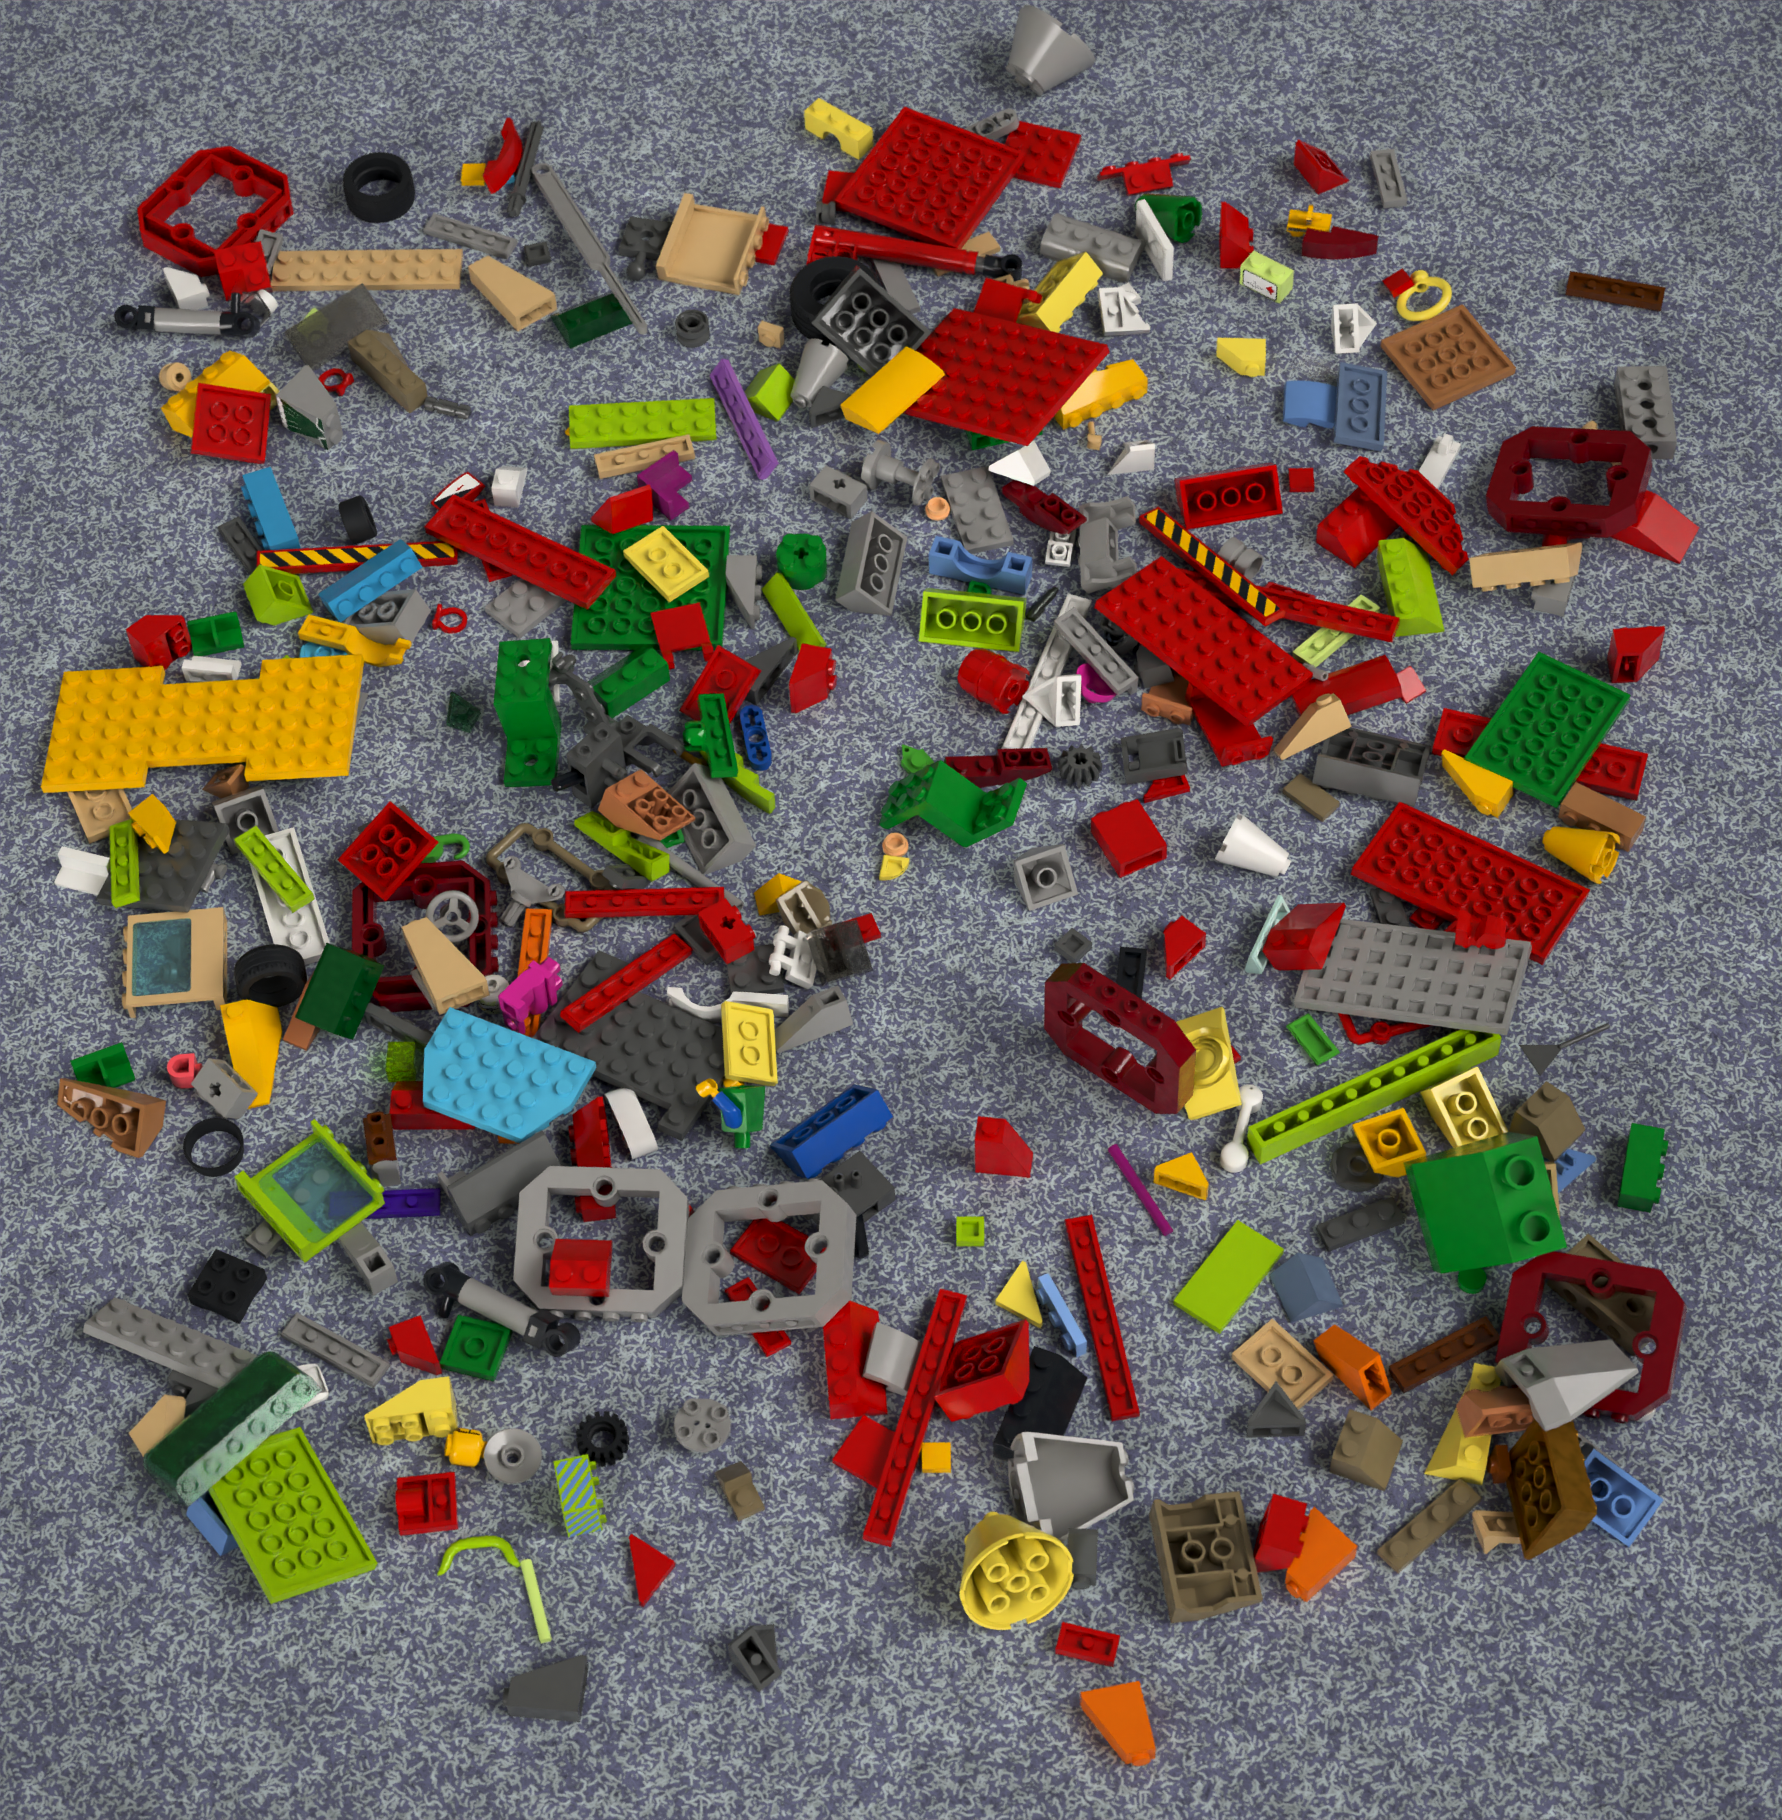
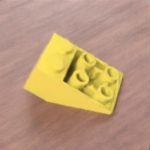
[365,1376,458,1445]

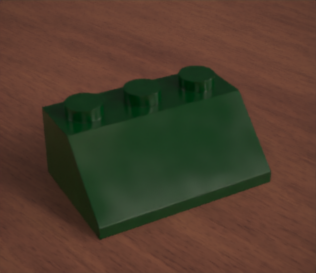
[550,291,633,349]
[295,943,385,1040]

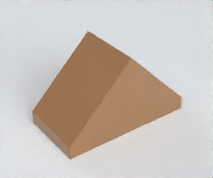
[202,764,249,799]

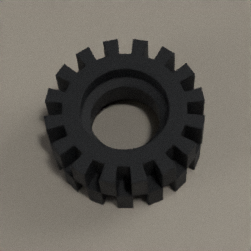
[576,1411,629,1467]

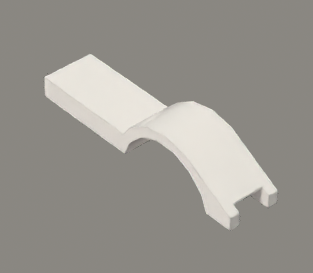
[667,987,789,1024]

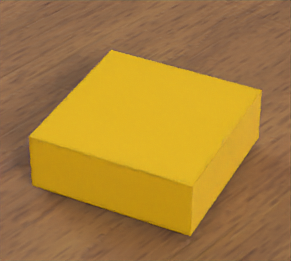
[461,163,486,186]
[922,1442,951,1473]

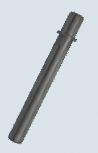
[507,121,544,217]

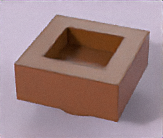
[1486,1445,1512,1484]

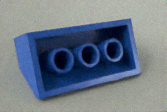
[769,1084,893,1179]

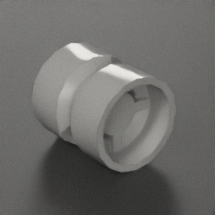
[1218,537,1264,580]

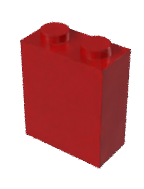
[1091,799,1167,878]

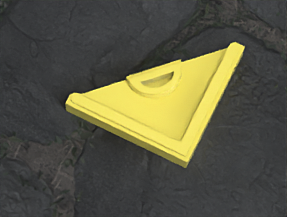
[995,1261,1043,1328]

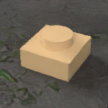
[758,321,785,349]

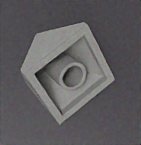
[1014,844,1078,911]

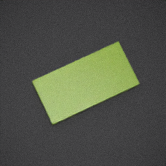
[1173,1220,1284,1334]

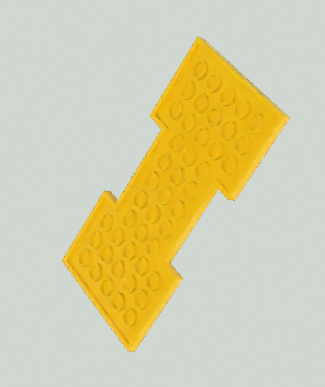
[41,654,364,793]

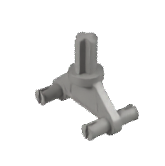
[501,856,565,927]

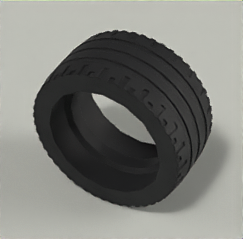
[343,152,415,223]

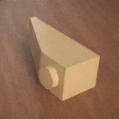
[1273,693,1352,760]

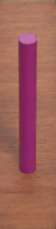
[1108,1144,1173,1236]

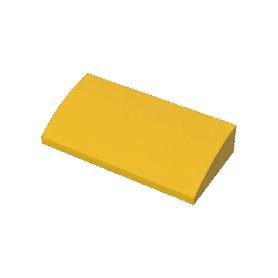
[840,346,945,434]

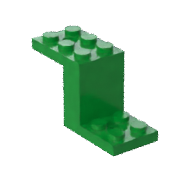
[493,638,562,787]
[879,760,1027,848]

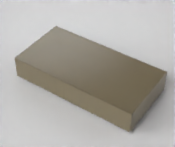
[1283,773,1340,822]

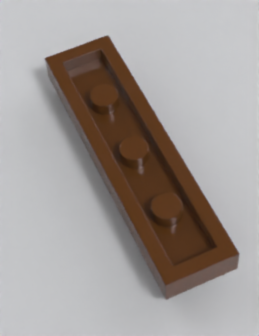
[1565,271,1666,311]
[1388,1316,1500,1393]

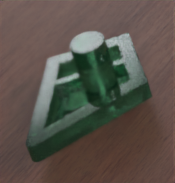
[446,692,481,733]

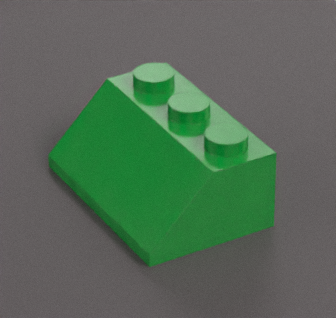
[588,648,670,719]

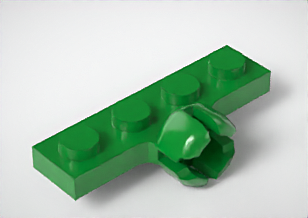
[683,693,738,778]

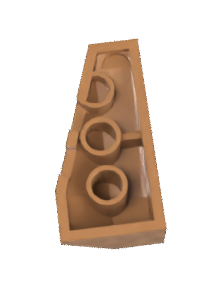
[57,1078,166,1158]

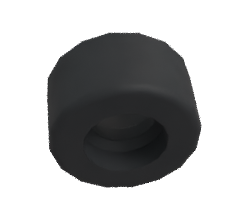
[338,495,377,544]

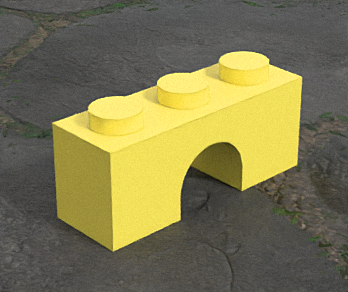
[804,98,873,160]

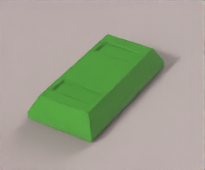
[1286,1013,1340,1066]

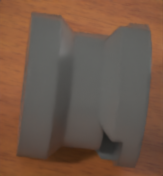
[816,201,836,225]

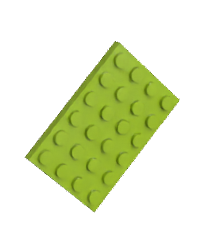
[194,1427,378,1604]

